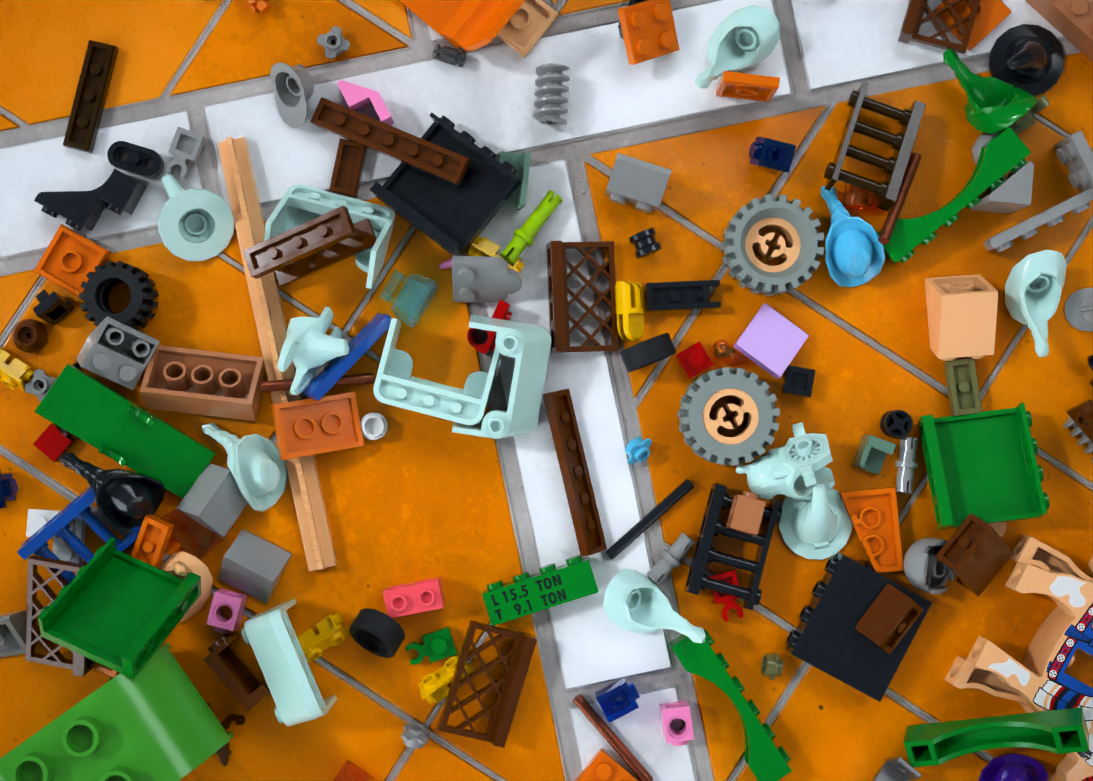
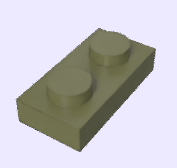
[943,358,982,416]

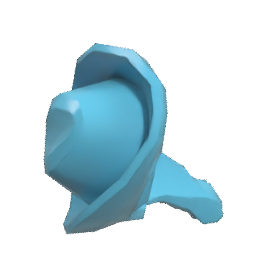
[821,186,885,287]

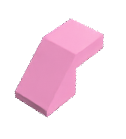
[337,80,394,125]

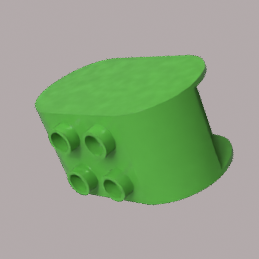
[0,642,234,781]

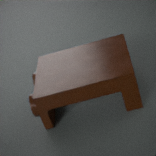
[935,513,1013,597]
[204,632,270,711]

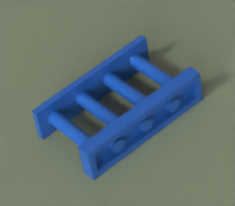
[17,486,141,583]

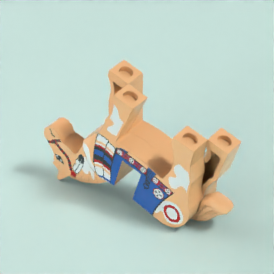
[944,534,1093,781]

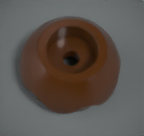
[12,319,48,353]

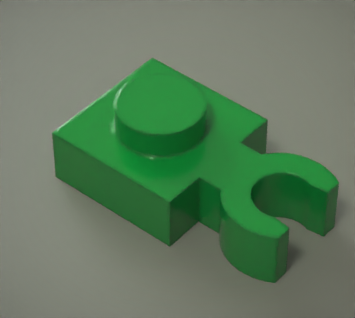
[405,626,458,665]

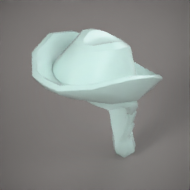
[694,5,780,88]
[1005,250,1067,357]
[202,423,288,512]
[603,569,706,643]

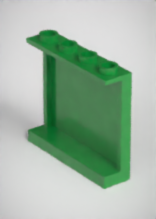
[918,403,1050,530]
[38,537,201,679]

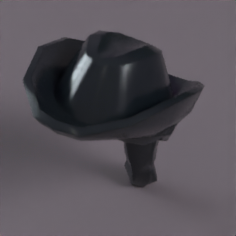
[59,452,166,529]

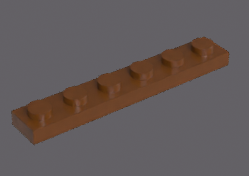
[310,97,470,186]
[542,389,607,557]

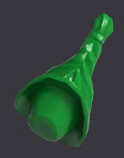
[943,49,1038,134]

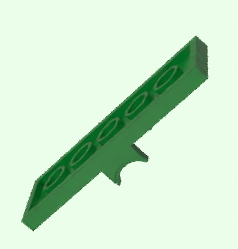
[34,363,215,499]

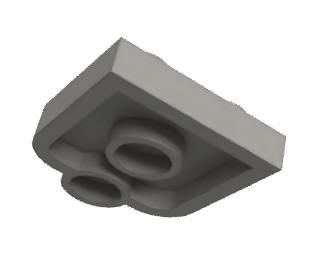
[452,256,522,303]

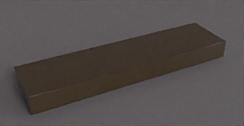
[63,40,119,153]

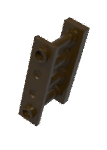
[824,81,926,211]

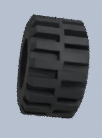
[79,261,159,330]

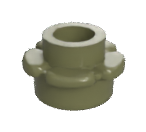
[761,652,783,680]

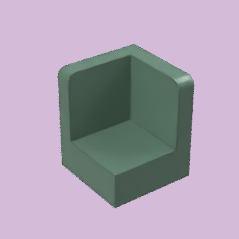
[852,435,896,474]

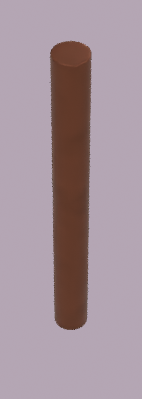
[878,153,921,244]
[261,373,374,392]
[573,694,653,781]

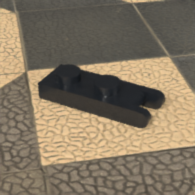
[646,280,721,311]

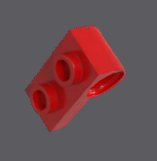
[467,300,513,356]

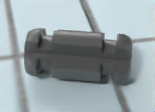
[433,44,467,67]

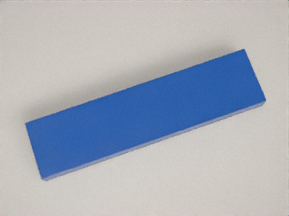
[302,313,392,401]

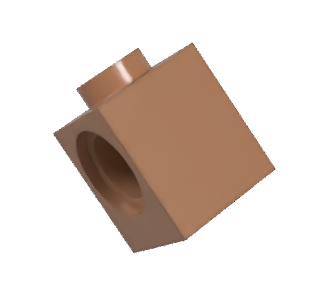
[726,491,766,535]

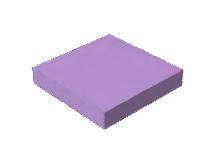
[733,303,809,379]

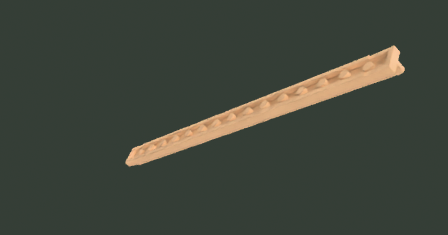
[218,137,337,571]

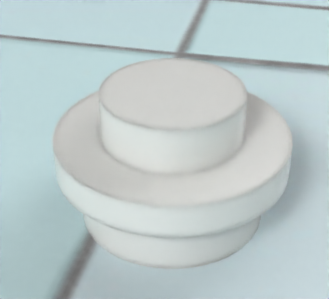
[361,412,388,440]

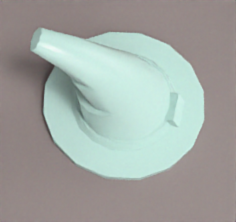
[158,174,234,261]
[778,483,852,560]

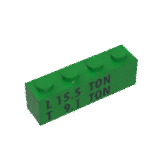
[482,555,599,626]

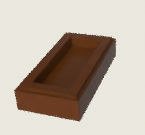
[329,138,367,198]

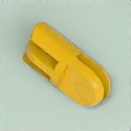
[615,281,644,342]

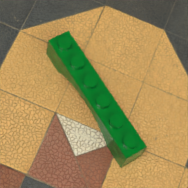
[877,127,1032,263]
[669,629,792,781]
[904,707,1089,767]

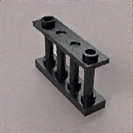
[684,483,782,610]

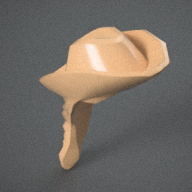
[159,551,213,622]

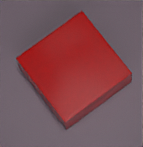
[33,423,75,462]

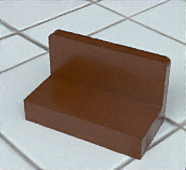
[855,584,923,655]

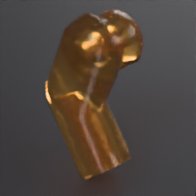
[713,340,752,366]

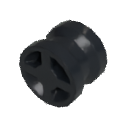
[629,228,662,259]
[880,410,913,438]

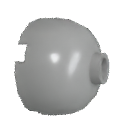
[903,537,955,595]

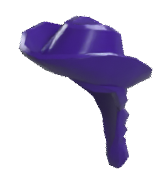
[979,753,1049,781]

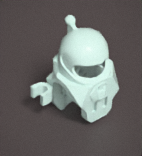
[736,422,835,500]

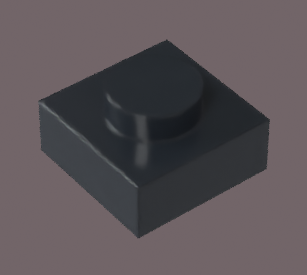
[782,365,815,397]

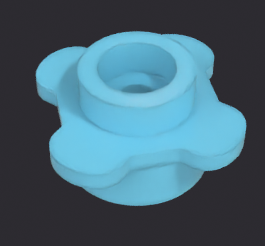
[625,437,652,465]

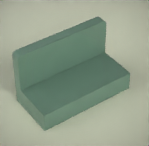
[498,151,531,211]

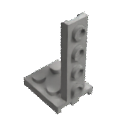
[984,130,1093,252]

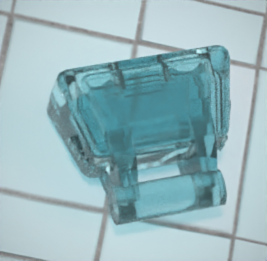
[379,270,439,328]

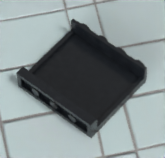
[370,112,521,256]
[786,553,932,702]

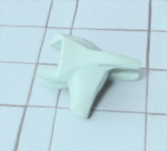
[277,307,349,395]

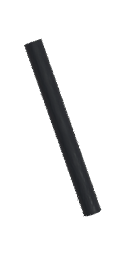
[605,479,694,560]

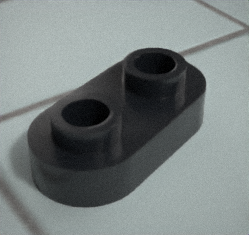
[107,141,164,178]

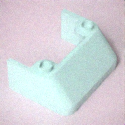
[264,185,395,289]
[452,314,551,439]
[373,318,501,425]
[241,598,338,727]

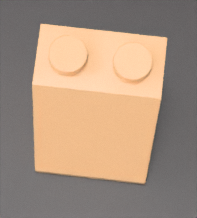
[925,274,998,361]

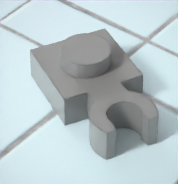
[166,127,206,180]

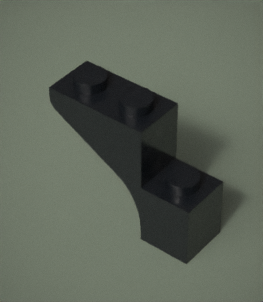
[34,168,147,231]

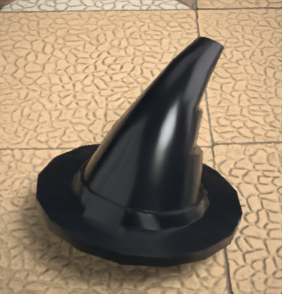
[988,24,1065,96]

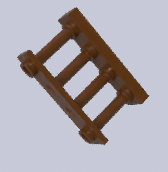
[243,206,377,287]

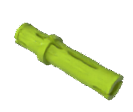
[500,190,563,265]

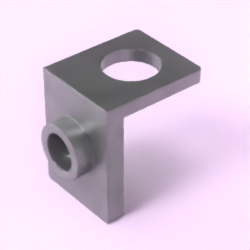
[872,757,922,781]

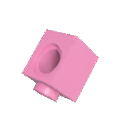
[206,588,248,634]
[659,700,694,746]

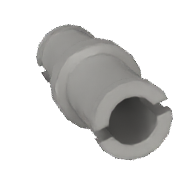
[895,437,918,494]
[647,532,696,585]

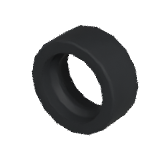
[620,333,676,372]
[349,608,406,658]

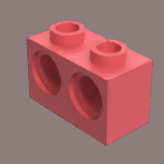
[383,576,446,618]

